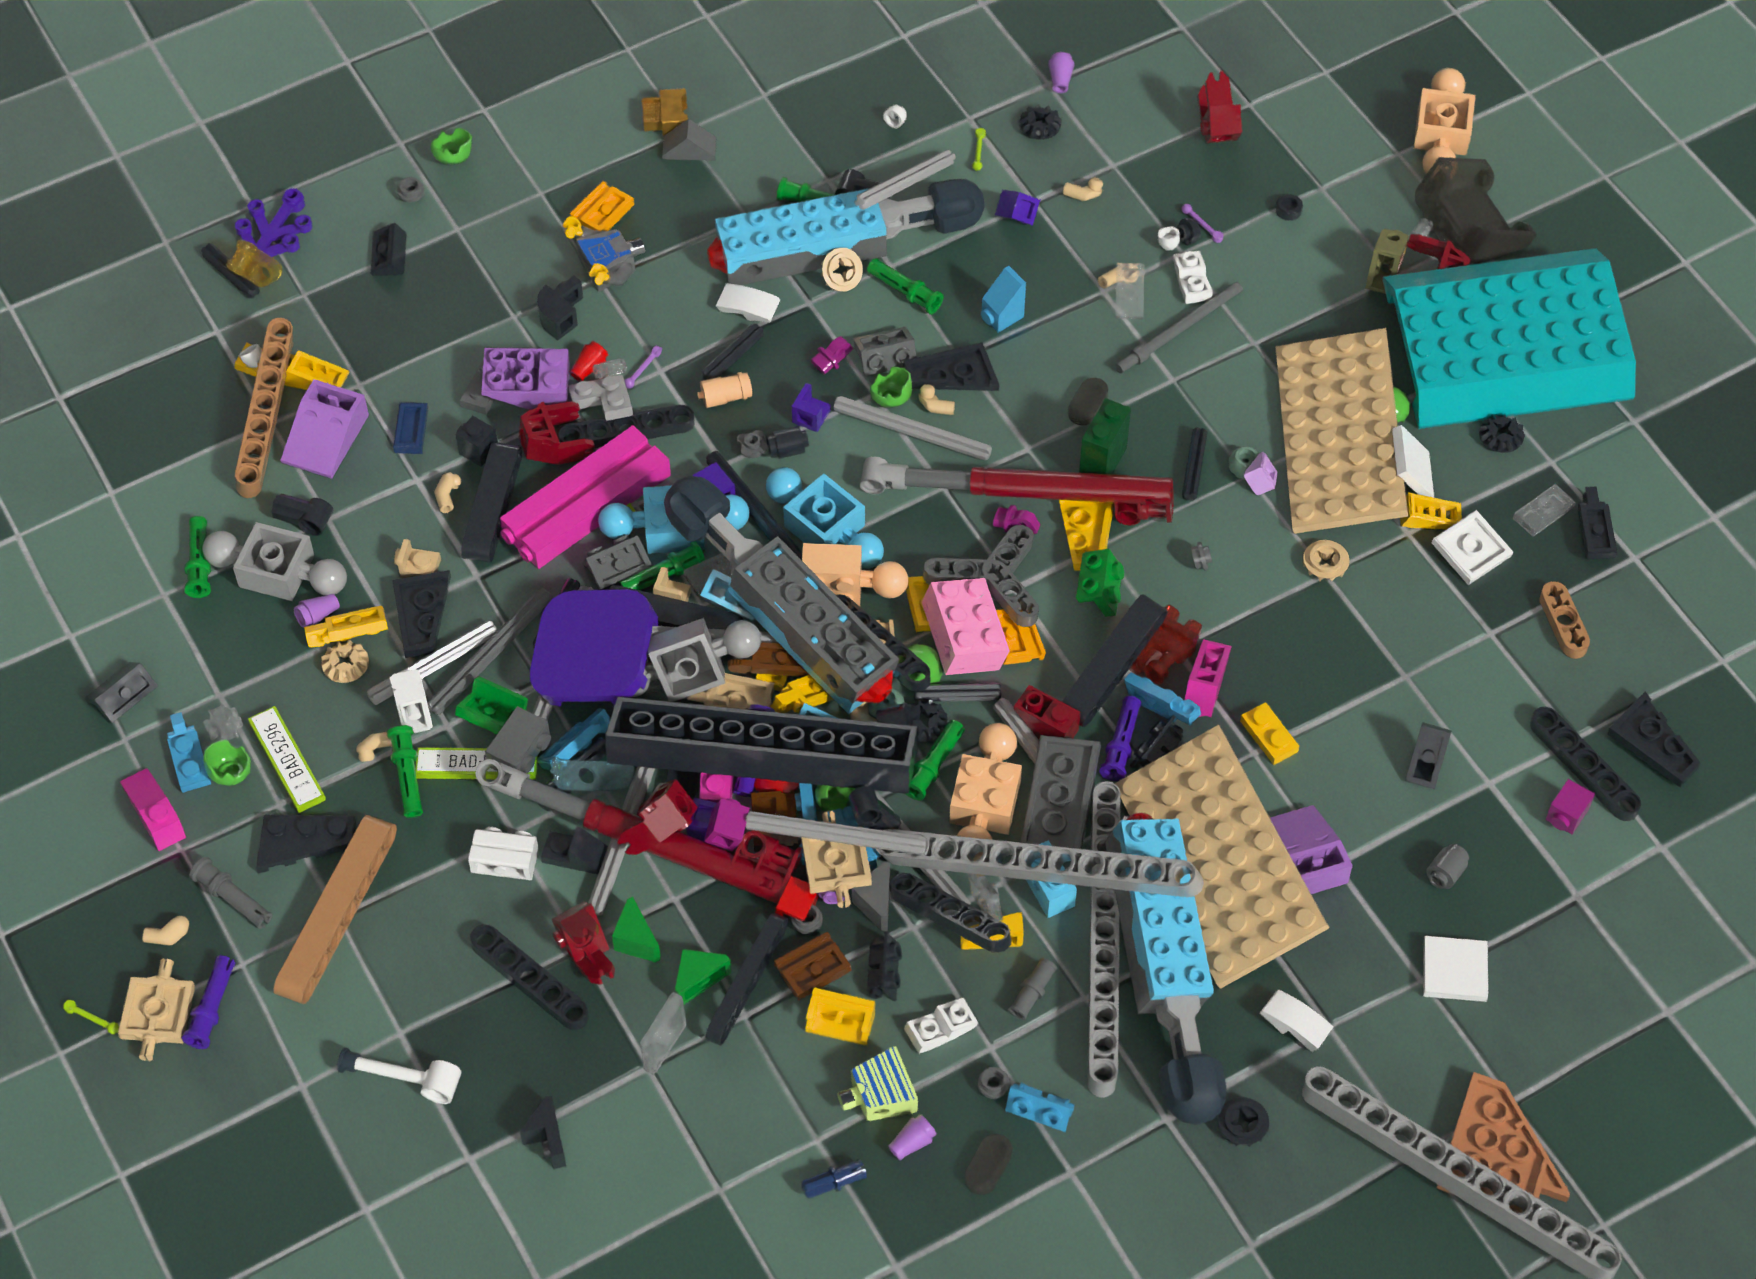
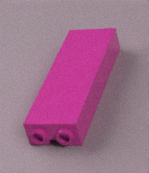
[500,425,671,569]

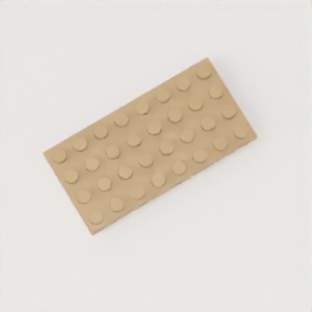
[1276,328,1408,534]
[1115,725,1329,989]

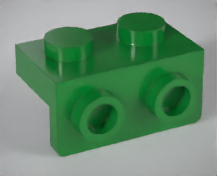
[1076,549,1124,617]
[455,676,528,735]

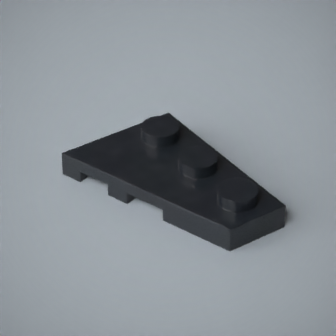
[903,342,999,391]
[392,570,451,658]
[1607,691,1700,787]
[256,815,356,874]

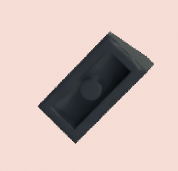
[370,222,407,276]

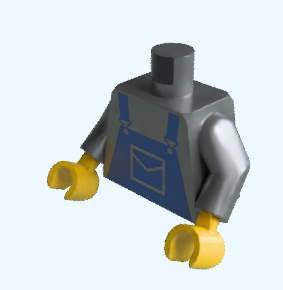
[563,216,645,292]

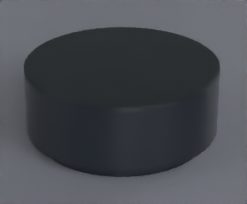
[1275,194,1303,221]

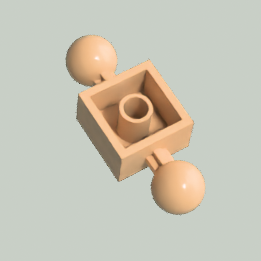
[1414,68,1475,180]
[802,543,908,606]
[950,723,1022,861]

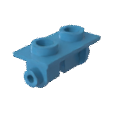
[1005,1082,1075,1132]

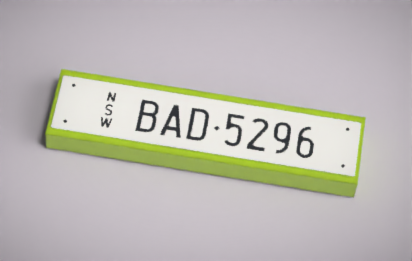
[248,706,326,813]
[415,748,538,780]

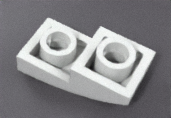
[1173,251,1213,304]
[716,284,780,322]
[1260,990,1333,1052]
[904,998,978,1054]

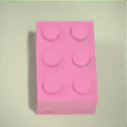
[922,578,1010,675]

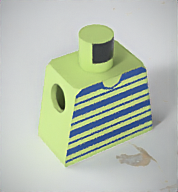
[838,1046,918,1121]

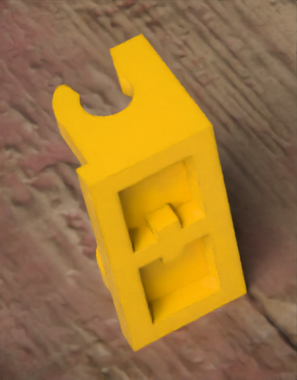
[805,988,875,1046]

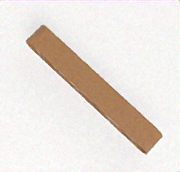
[235,318,293,498]
[274,815,397,1004]

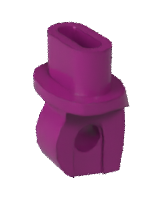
[810,336,853,375]
[993,505,1040,534]

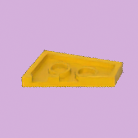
[1059,500,1114,571]

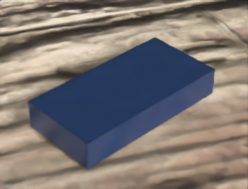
[393,402,428,454]

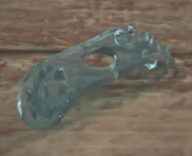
[550,757,634,791]

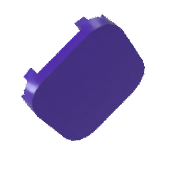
[530,590,658,707]

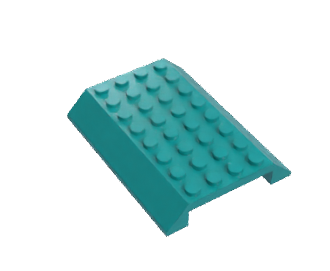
[1383,248,1636,429]

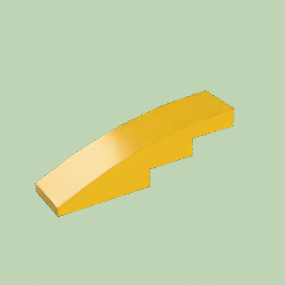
[235,342,349,390]

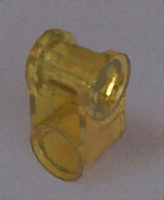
[226,240,282,287]

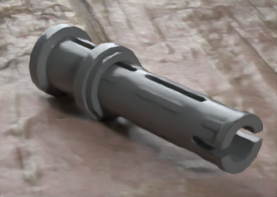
[189,857,272,929]

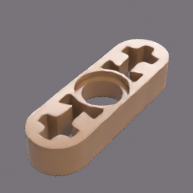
[1540,582,1590,659]

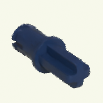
[801,1159,867,1199]

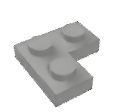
[568,375,633,421]

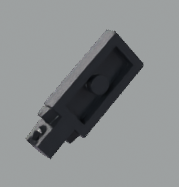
[1578,486,1617,559]

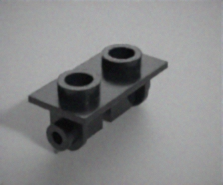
[1130,715,1183,768]
[867,931,902,1001]

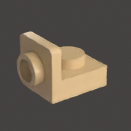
[394,539,441,578]

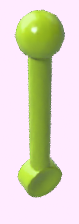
[972,128,986,171]
[63,1000,120,1035]

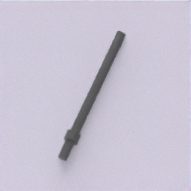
[1115,282,1243,374]

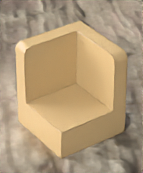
[653,567,691,602]

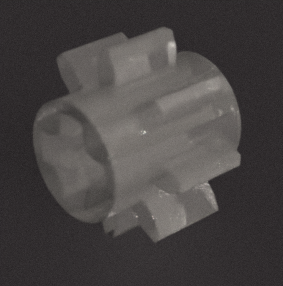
[204,704,243,740]

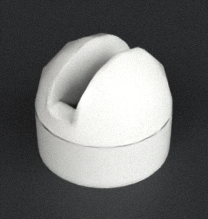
[883,105,907,128]
[1158,227,1180,250]
[239,344,262,368]

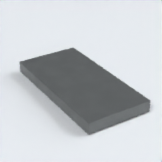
[1020,735,1101,849]

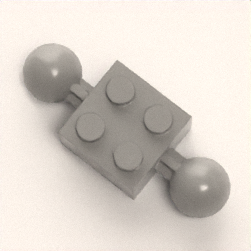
[202,522,347,601]
[630,618,761,702]

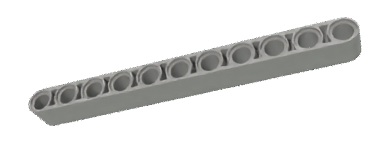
[1087,781,1120,1098]
[876,829,1204,897]
[1302,1066,1622,1279]

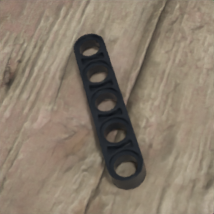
[559,405,695,449]
[836,594,931,692]
[1530,707,1641,821]
[890,873,1012,953]
[706,912,788,1046]
[470,924,589,1030]

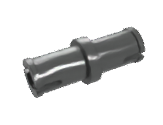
[1008,958,1057,1020]

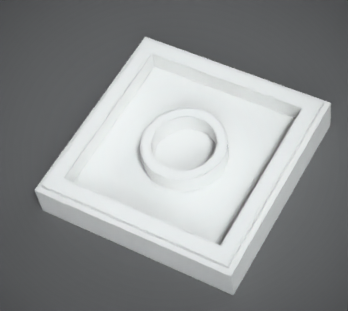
[1392,425,1434,498]
[1431,510,1513,585]
[1423,936,1488,1002]

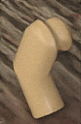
[1063,178,1103,201]
[434,472,461,513]

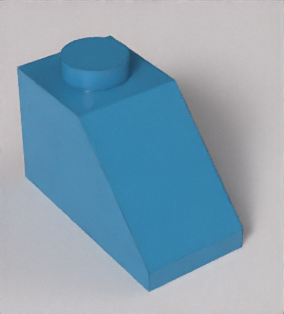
[981,266,1026,332]

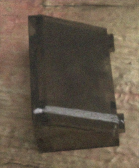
[1415,157,1537,265]

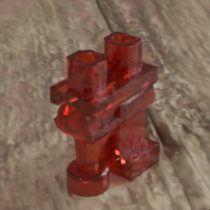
[1129,604,1202,684]

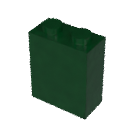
[1079,398,1131,474]

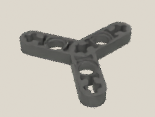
[923,525,1039,627]

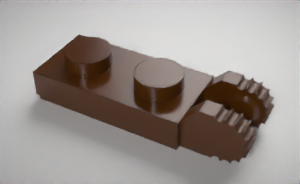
[727,642,810,677]

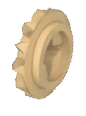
[821,248,863,291]
[1303,540,1350,581]
[321,640,369,683]

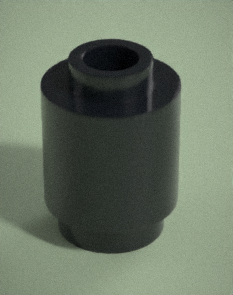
[766,426,809,459]

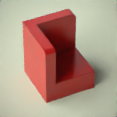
[776,876,819,921]

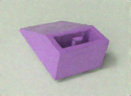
[481,348,570,410]
[281,379,369,479]
[1270,805,1353,894]

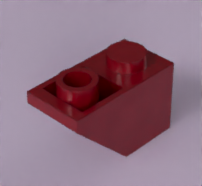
[1014,685,1081,739]

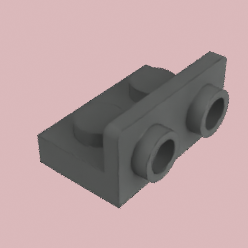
[853,326,917,376]
[583,535,652,590]

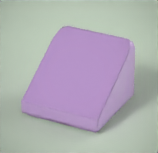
[1244,452,1278,495]

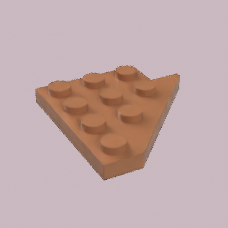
[1437,1072,1570,1213]

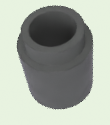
[1426,844,1469,889]

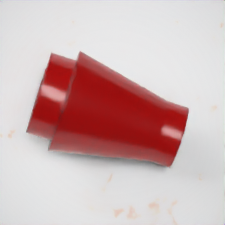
[569,341,608,382]

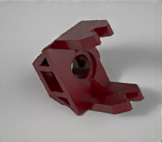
[1197,71,1242,143]
[1407,234,1470,269]
[518,401,595,465]
[617,779,698,855]
[552,901,615,985]

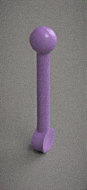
[1182,204,1223,243]
[624,345,662,388]

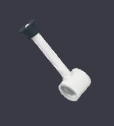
[337,1047,461,1104]

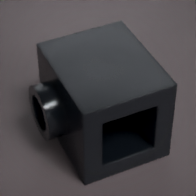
[455,416,498,467]

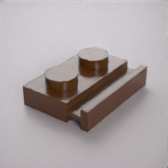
[751,790,798,852]
[774,931,851,1001]

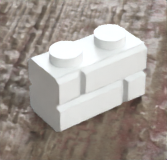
[390,669,433,733]
[469,827,538,880]

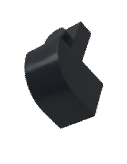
[537,275,583,341]

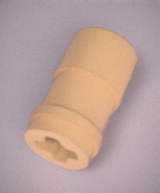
[697,372,752,408]

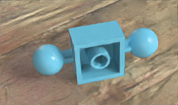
[766,467,884,569]
[598,485,749,554]

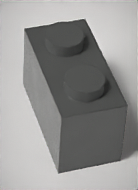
[485,706,551,773]

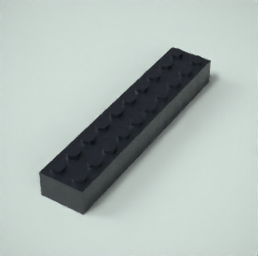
[606,697,917,794]

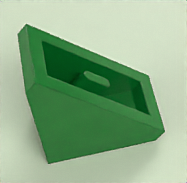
[612,897,661,962]
[675,949,731,1007]

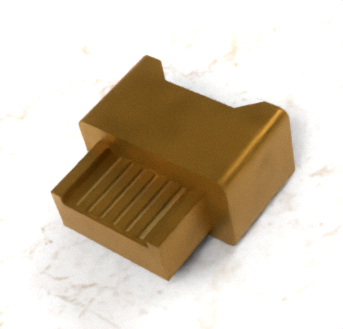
[642,88,688,137]

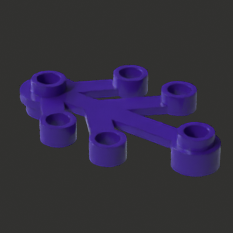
[235,188,313,270]

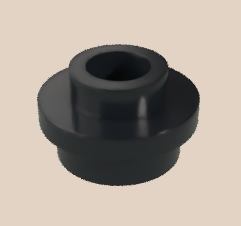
[1177,218,1201,245]

